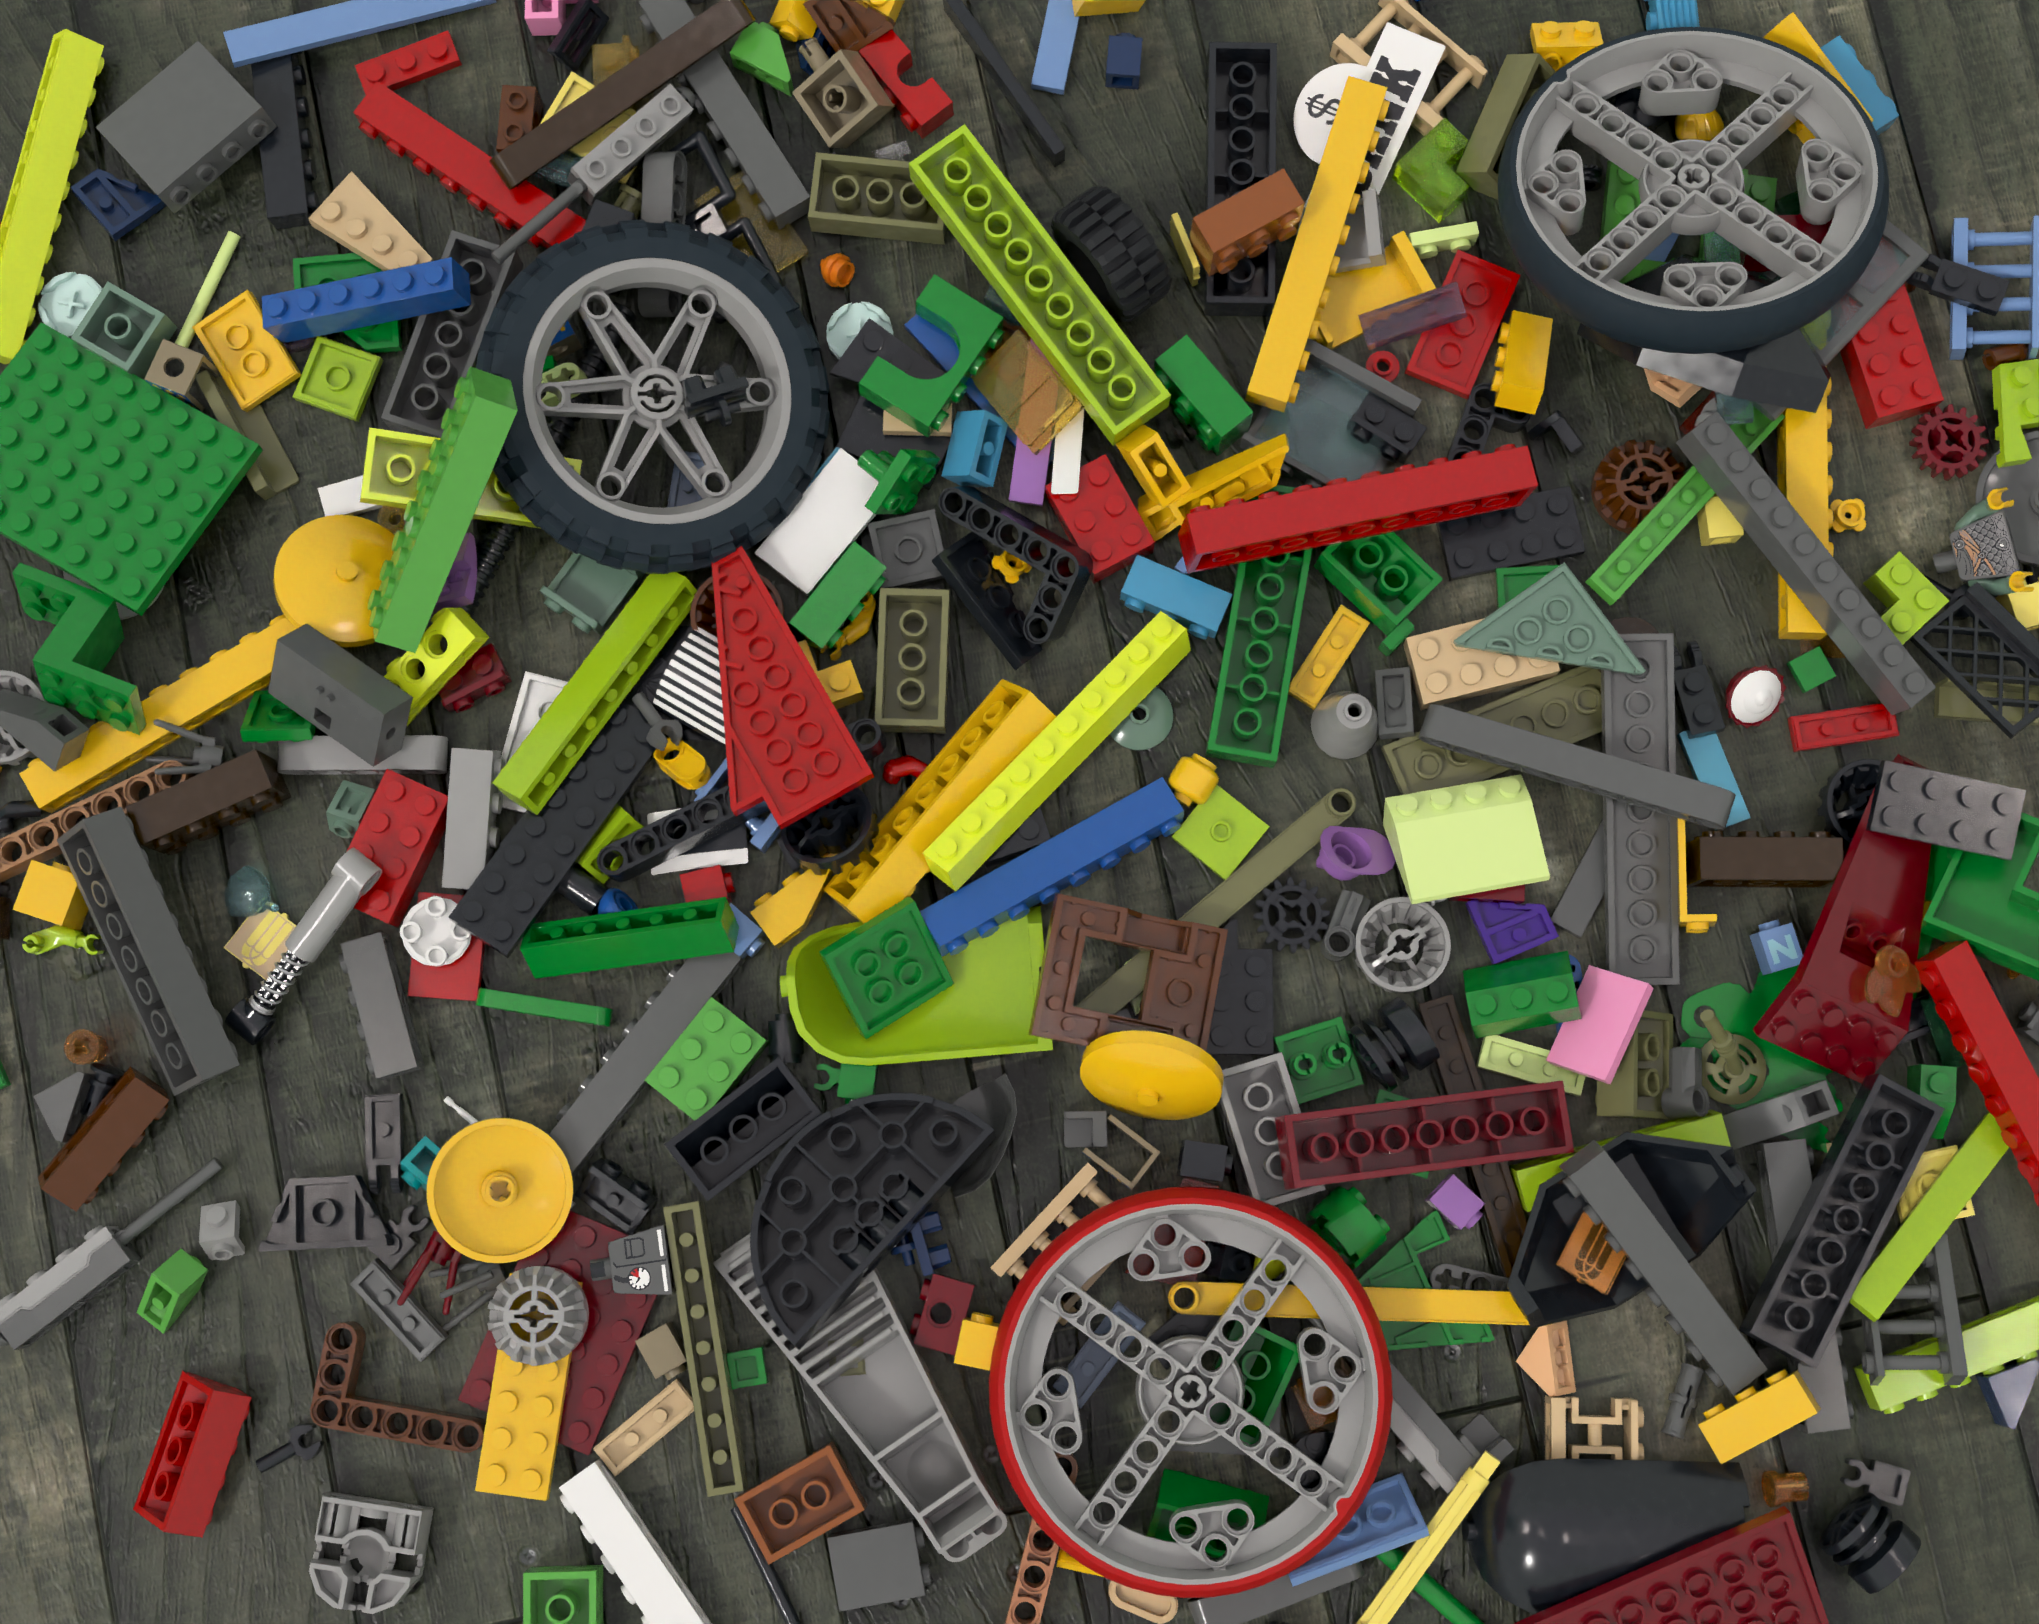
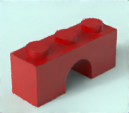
[859,29,954,139]

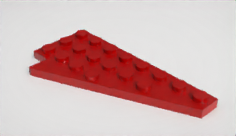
[711,546,874,830]

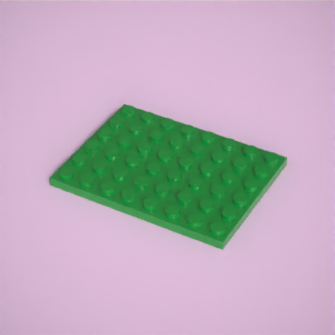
[0,322,263,616]

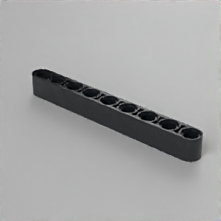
[597,718,887,882]

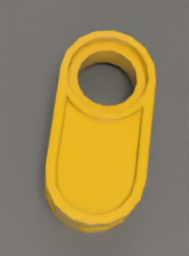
[653,737,711,790]

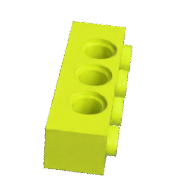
[384,607,490,726]

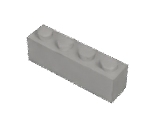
[442,748,505,889]

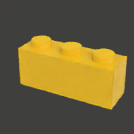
[1491,310,1553,415]
[1698,1369,1821,1464]

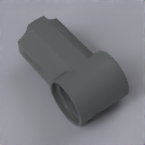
[1320,889,1371,962]
[1661,1047,1710,1119]

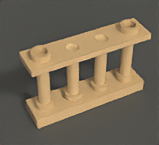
[1330,0,1488,141]
[990,1162,1116,1326]

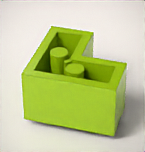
[1863,551,1949,645]

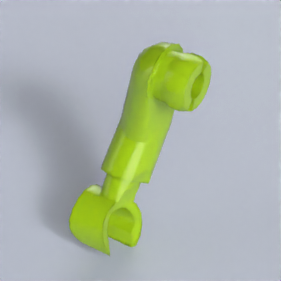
[22,925,104,955]

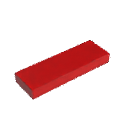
[1787,703,1899,752]

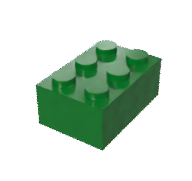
[1153,334,1253,456]

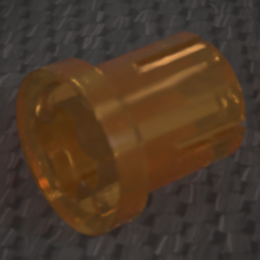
[64,1029,108,1065]
[1761,1470,1809,1508]

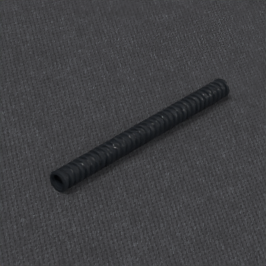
[458,302,636,617]

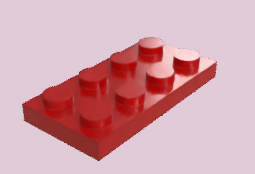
[1404,249,1521,399]

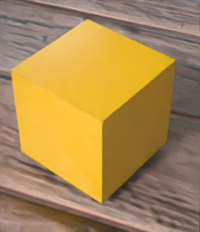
[12,860,89,931]

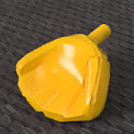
[1675,109,1724,141]

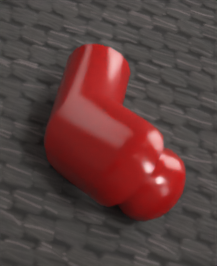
[882,755,928,784]

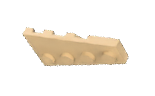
[308,171,434,271]

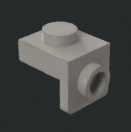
[199,1200,245,1260]

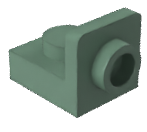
[326,780,376,839]

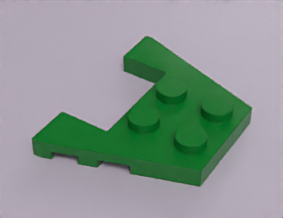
[1358,1210,1495,1351]

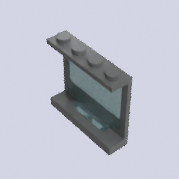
[1240,339,1422,488]

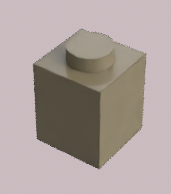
[635,1322,687,1381]

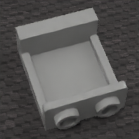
[1293,189,1386,273]

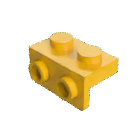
[1530,20,1603,72]

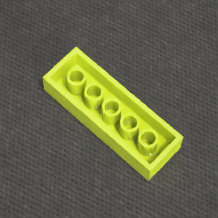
[360,427,582,529]

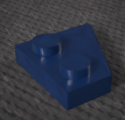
[70,169,167,241]

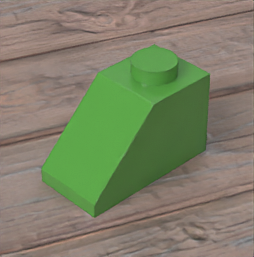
[730,22,794,96]
[136,1248,208,1334]

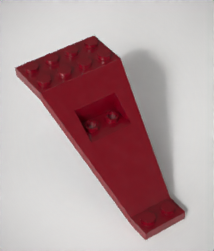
[1753,754,1931,1084]

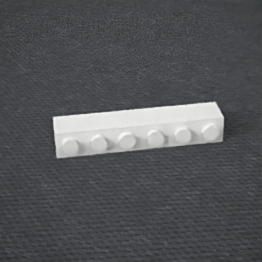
[559,1458,712,1624]

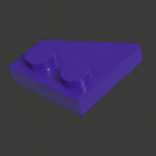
[1465,900,1559,965]

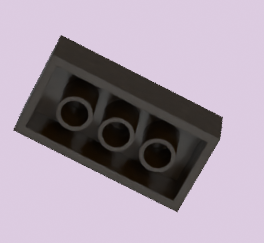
[126,749,291,855]
[1686,831,1843,888]

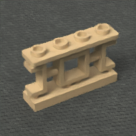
[1545,1395,1644,1460]

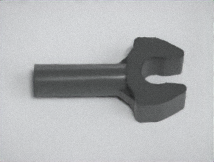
[632,692,683,751]

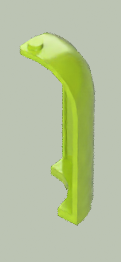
[780,906,1053,1066]

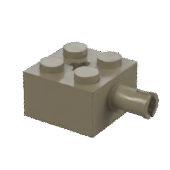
[792,37,895,148]

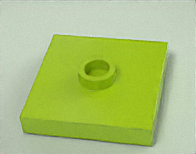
[293,336,383,422]
[1172,785,1270,881]

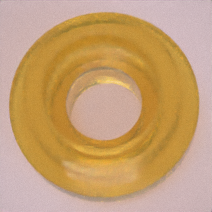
[377,506,405,535]

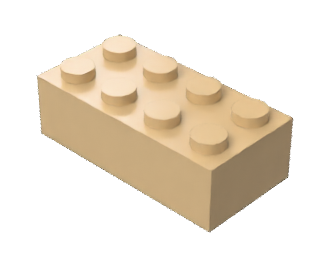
[1403,618,1560,710]

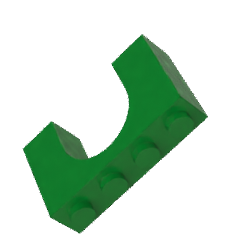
[859,274,1005,438]

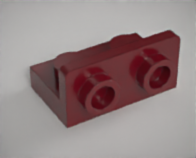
[439,643,512,713]

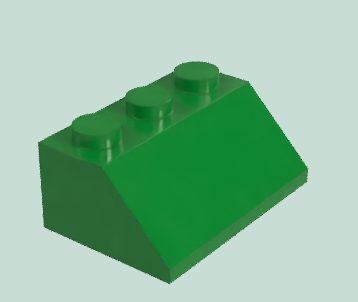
[1314,532,1443,636]
[787,541,887,651]
[1463,951,1582,1038]
[1210,1320,1299,1444]
[1146,1468,1269,1558]

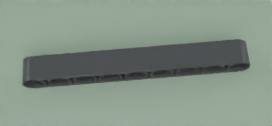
[1418,704,1736,830]

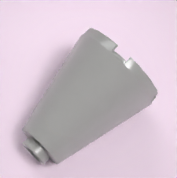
[1310,691,1379,760]

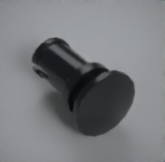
[80,1063,125,1117]

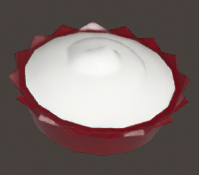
[1725,665,1786,728]

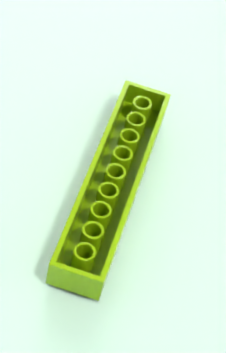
[909,124,1171,446]

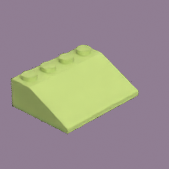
[1383,774,1550,904]

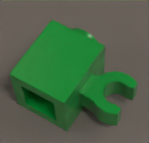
[814,1063,879,1105]

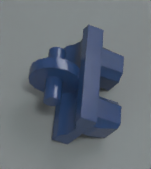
[891,1211,952,1276]

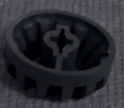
[1817,759,1881,850]
[781,787,879,876]

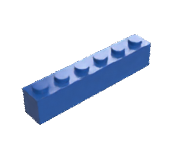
[262,257,471,343]

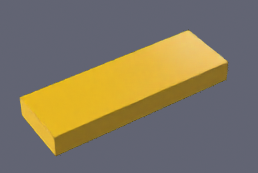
[1288,605,1370,710]

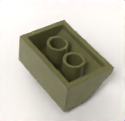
[1595,1010,1673,1120]

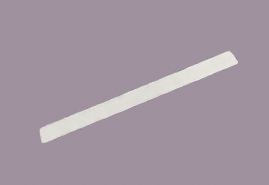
[1051,378,1084,494]

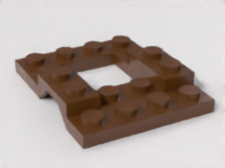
[1028,893,1228,1051]

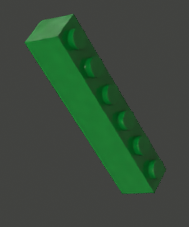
[520,897,739,979]

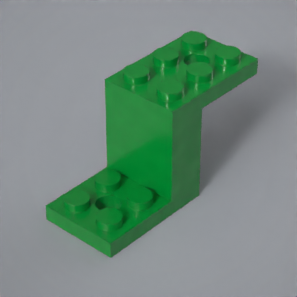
[12,562,146,735]

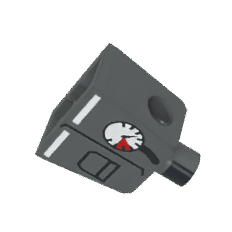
[590,1225,676,1295]

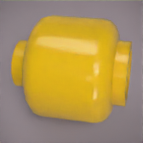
[1167,753,1219,807]

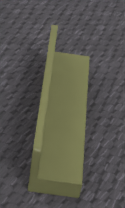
[195,370,300,500]
[1934,677,2039,726]

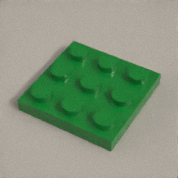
[819,896,954,1039]

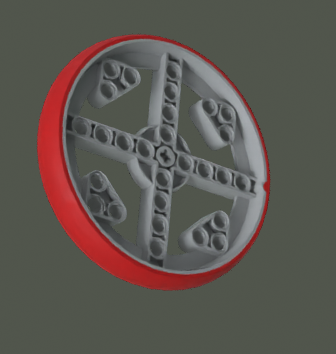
[989,1187,1393,1598]

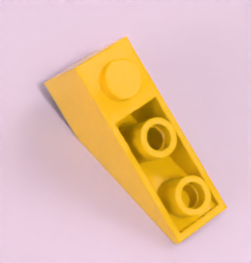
[750,853,838,949]

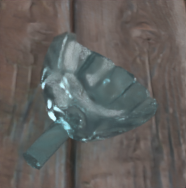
[225,865,279,917]

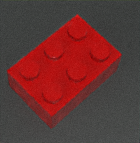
[1045,454,1155,584]

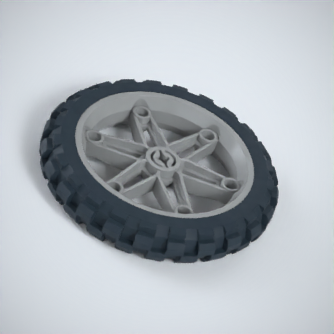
[476,219,830,574]

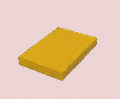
[192,290,302,412]

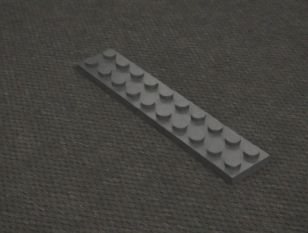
[1601,633,1680,985]

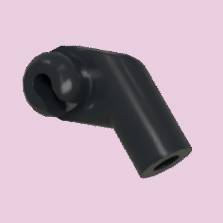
[0,800,41,833]

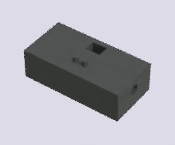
[268,624,413,767]

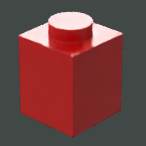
[679,865,736,903]

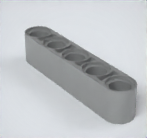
[277,735,448,775]

